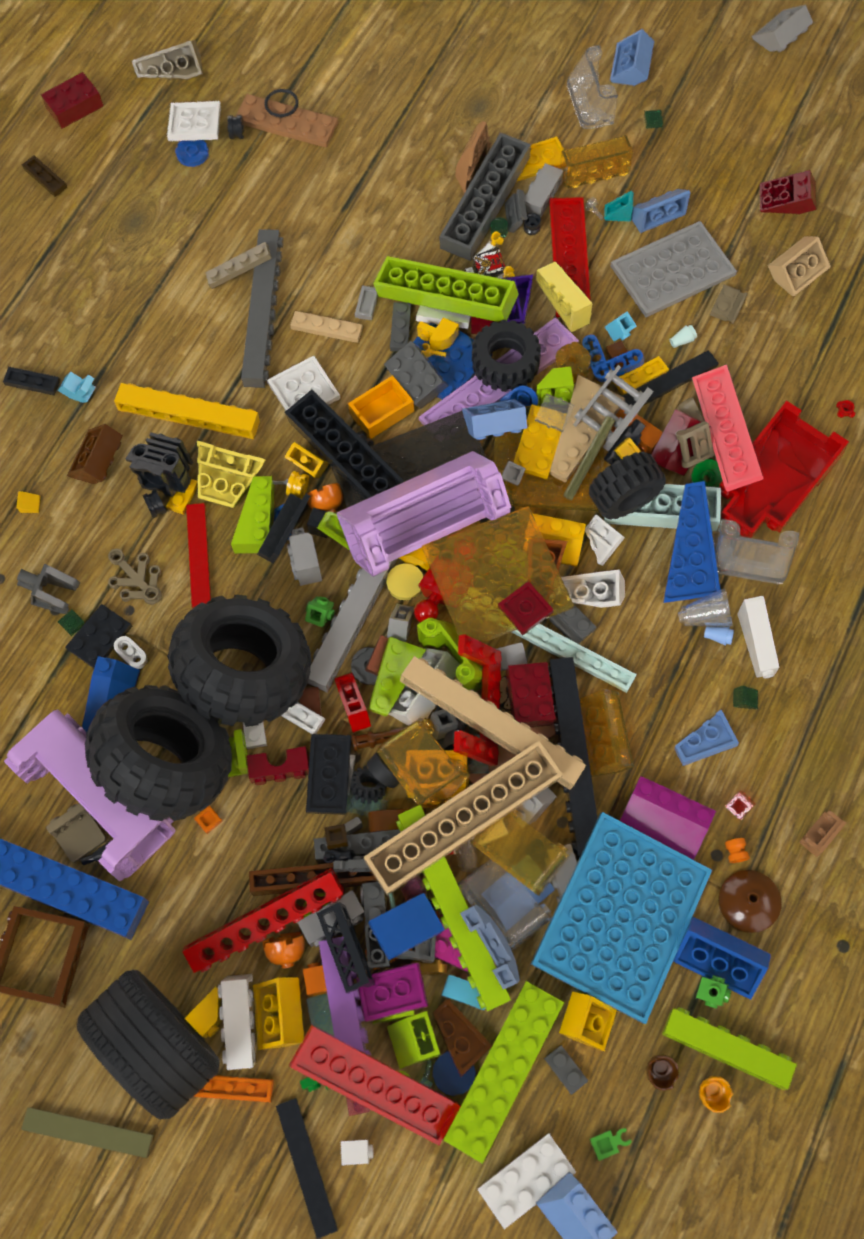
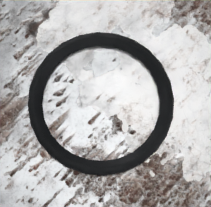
[264,89,299,117]

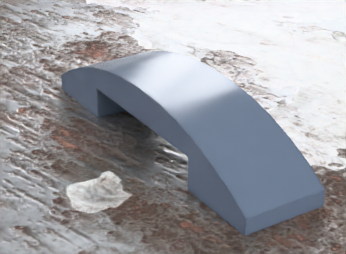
[460,905,520,990]

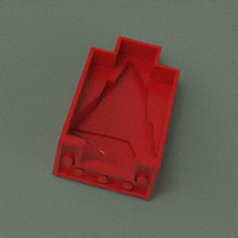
[719,400,849,539]

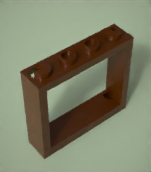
[0,906,90,1008]

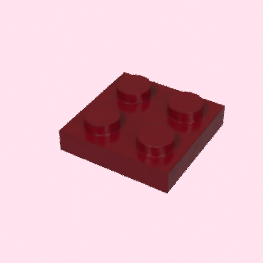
[498,581,554,636]

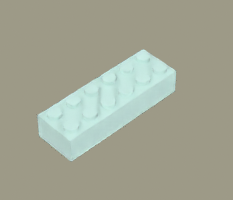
[604,484,721,531]

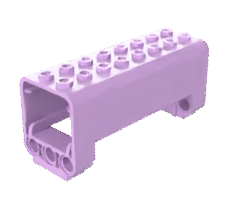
[337,451,511,577]
[4,710,175,882]

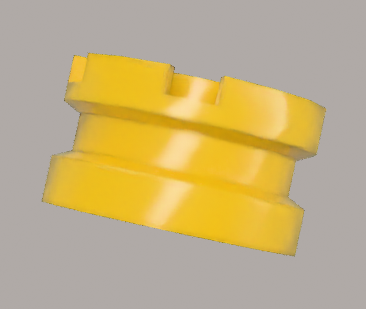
[286,471,309,499]

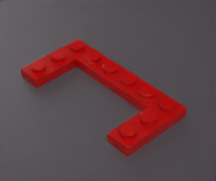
[454,634,502,766]

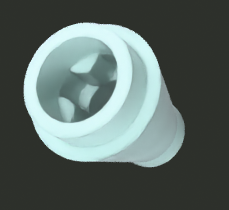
[669,325,697,348]

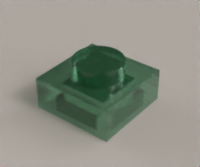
[644,110,663,129]
[57,609,85,637]

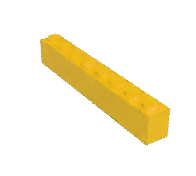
[114,383,260,439]

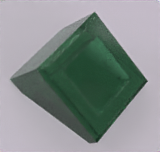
[733,686,758,709]

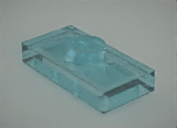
[306,994,334,1036]

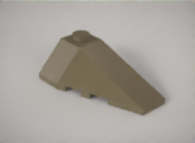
[132,40,203,79]

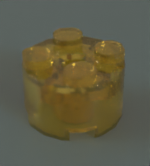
[554,342,591,385]

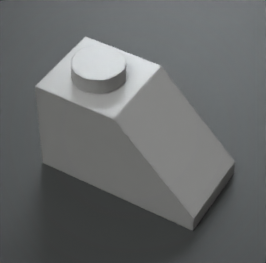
[387,604,415,642]

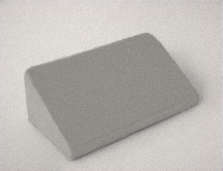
[497,642,527,671]

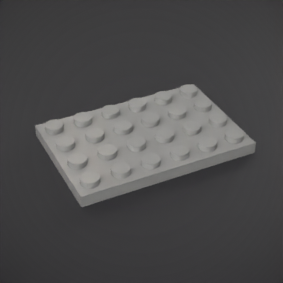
[610,221,737,318]

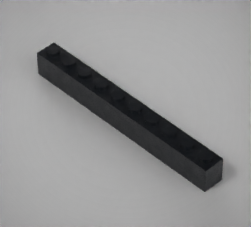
[548,657,598,859]

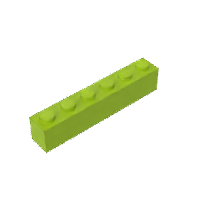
[662,1007,797,1090]

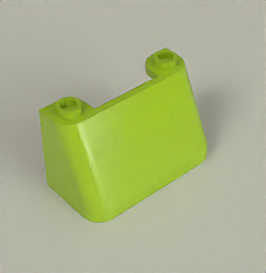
[417,618,483,692]

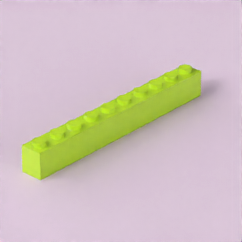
[396,805,511,1011]

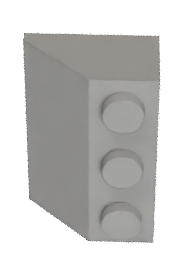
[752,5,813,52]

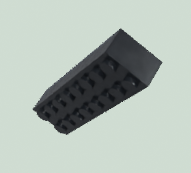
[284,389,405,500]

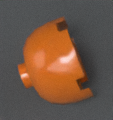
[307,483,343,513]
[262,932,305,968]

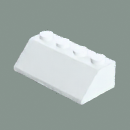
[389,648,460,729]

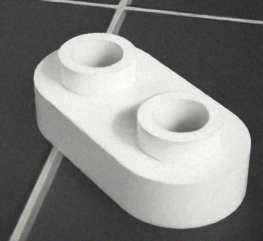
[114,636,147,669]

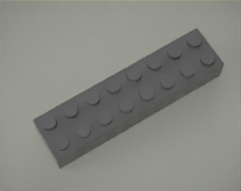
[439,132,531,261]

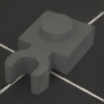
[334,856,370,872]

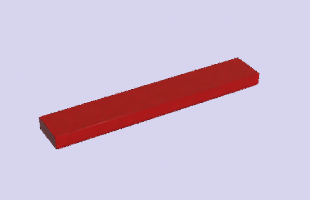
[186,503,211,608]

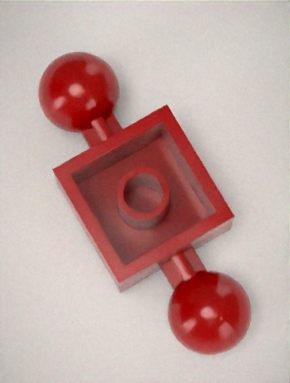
[414,539,478,623]

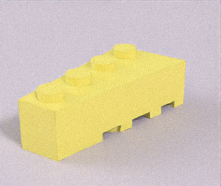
[536,262,592,332]

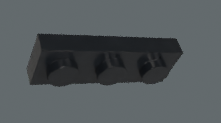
[3,367,60,396]

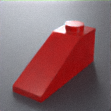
[334,673,371,732]

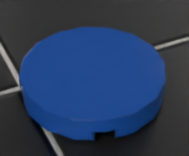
[175,140,209,167]

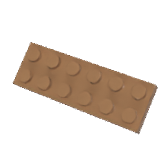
[235,94,338,148]

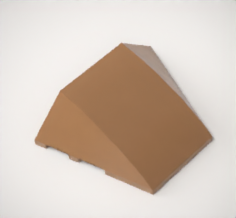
[455,121,492,193]

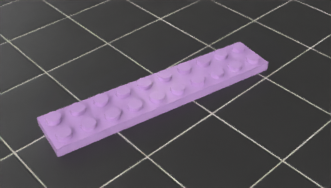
[419,317,579,444]

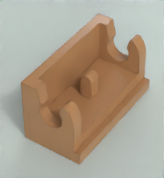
[799,811,846,857]

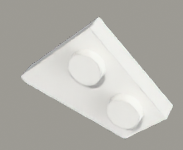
[585,515,625,566]

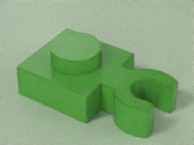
[590,1128,632,1161]

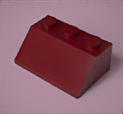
[651,409,711,476]

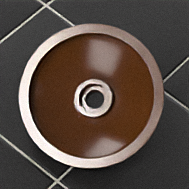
[718,870,782,933]

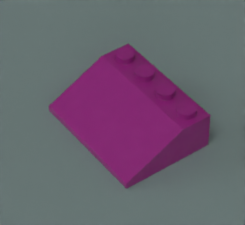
[620,776,716,860]

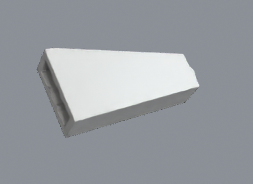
[737,596,779,678]

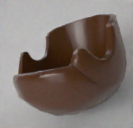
[646,1054,679,1091]

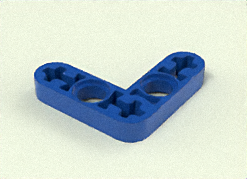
[582,334,645,382]

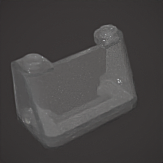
[567,45,618,129]
[714,519,800,584]
[458,853,552,951]

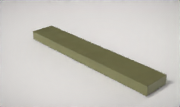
[21,1107,154,1158]

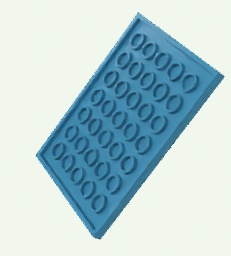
[531,812,712,1024]

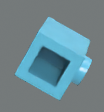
[605,311,637,341]

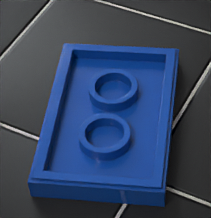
[368,893,445,961]

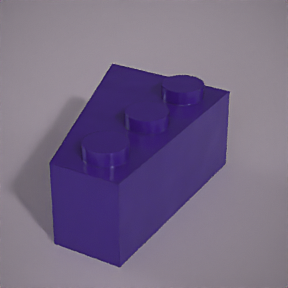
[501,274,533,324]

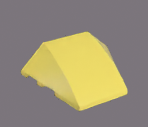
[197,441,266,508]

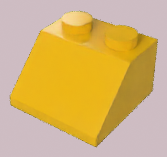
[559,991,617,1051]

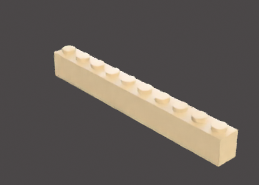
[400,656,586,790]

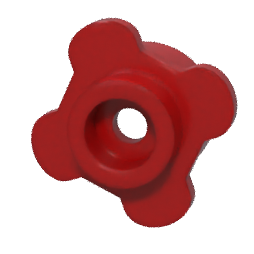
[836,400,855,418]

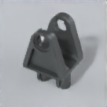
[17,564,80,614]

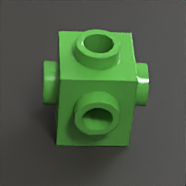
[305,596,335,627]
[696,975,731,1009]

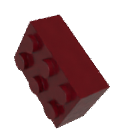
[40,72,104,129]
[506,662,555,727]

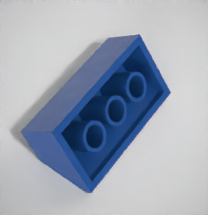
[673,917,771,1000]

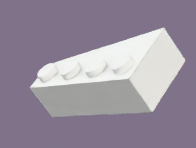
[218,974,256,1070]

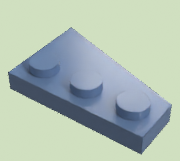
[675,710,739,766]

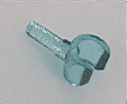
[420,1060,433,1088]

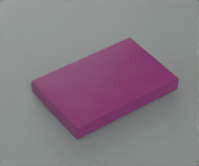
[356,962,428,1022]

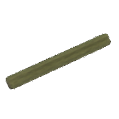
[564,416,615,500]

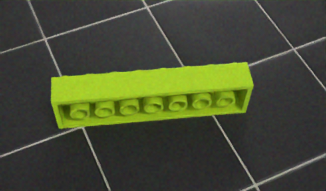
[373,256,518,322]
[443,981,564,1164]

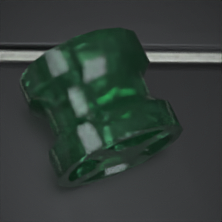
[491,217,508,239]

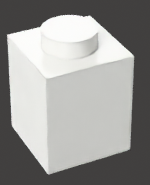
[341,1140,373,1165]

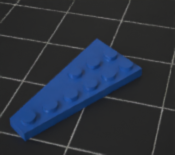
[663,481,721,603]

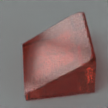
[725,791,756,820]

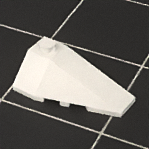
[550,570,625,608]

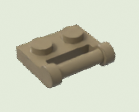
[676,421,714,468]

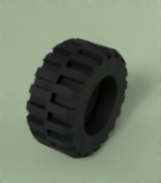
[472,320,541,392]
[589,452,666,520]

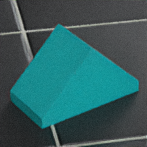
[604,191,634,222]

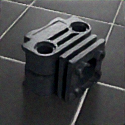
[125,432,194,497]

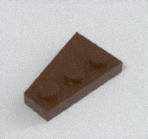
[432,999,492,1077]

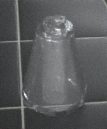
[678,589,733,627]

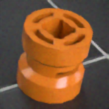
[725,838,750,863]

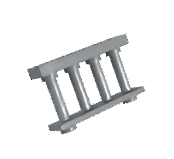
[573,365,654,451]

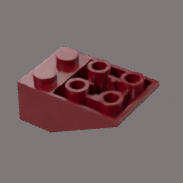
[760,170,817,214]

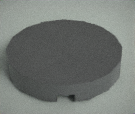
[351,647,377,685]

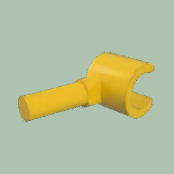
[421,343,446,357]

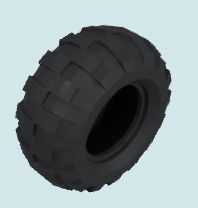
[168,595,312,727]
[85,685,232,821]

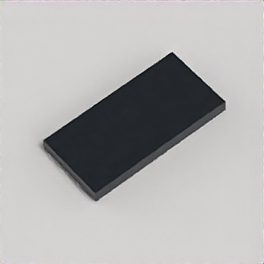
[306,734,351,815]

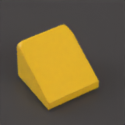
[17,491,41,513]

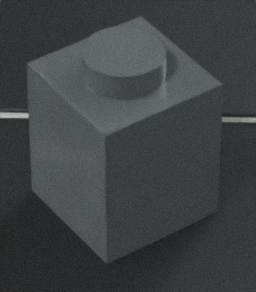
[428,709,458,740]

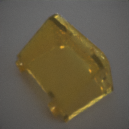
[377,718,470,809]
[470,809,570,896]

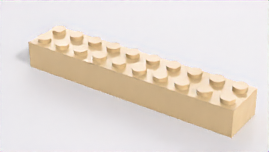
[364,741,563,895]

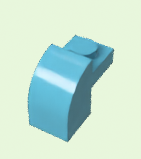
[58,371,95,403]

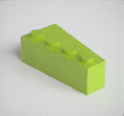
[231,476,275,553]

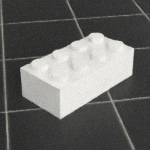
[477,1134,576,1229]

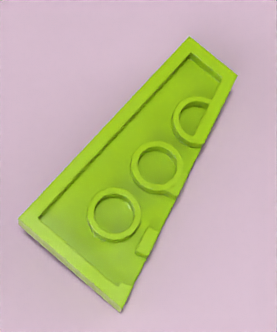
[368,637,426,717]

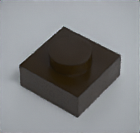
[324,824,348,849]

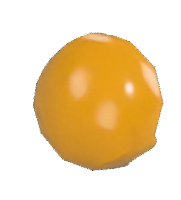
[699,1076,733,1113]

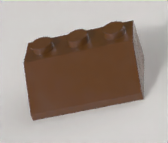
[67,424,123,484]

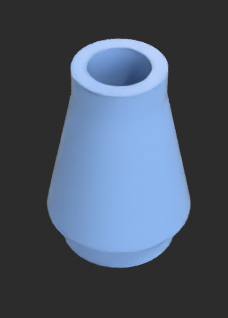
[704,626,734,646]

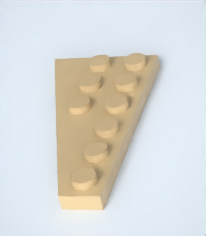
[550,375,625,483]

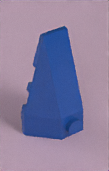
[82,656,140,732]

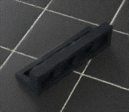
[257,493,310,564]
[317,902,375,993]

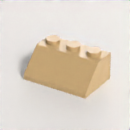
[768,237,831,296]

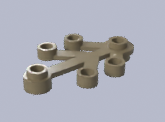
[108,548,162,605]

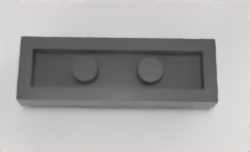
[390,302,411,351]

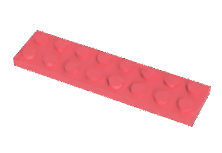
[692,365,764,492]

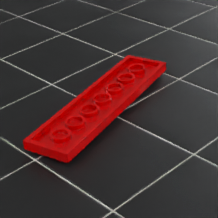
[549,197,591,318]
[289,1025,461,1146]

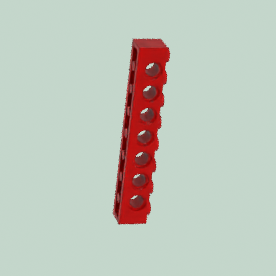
[182,868,344,973]

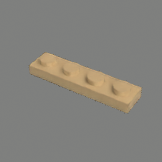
[290,311,363,343]

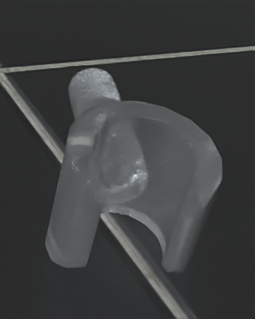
[586,197,604,220]

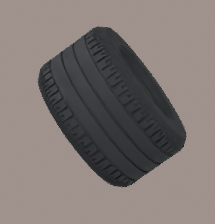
[76,970,220,1119]

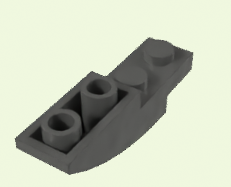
[362,882,390,968]

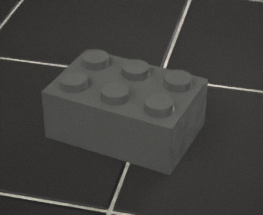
[384,341,448,409]

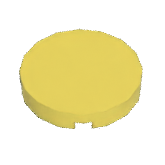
[386,563,423,600]

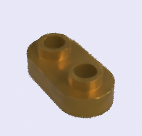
[405,960,447,975]

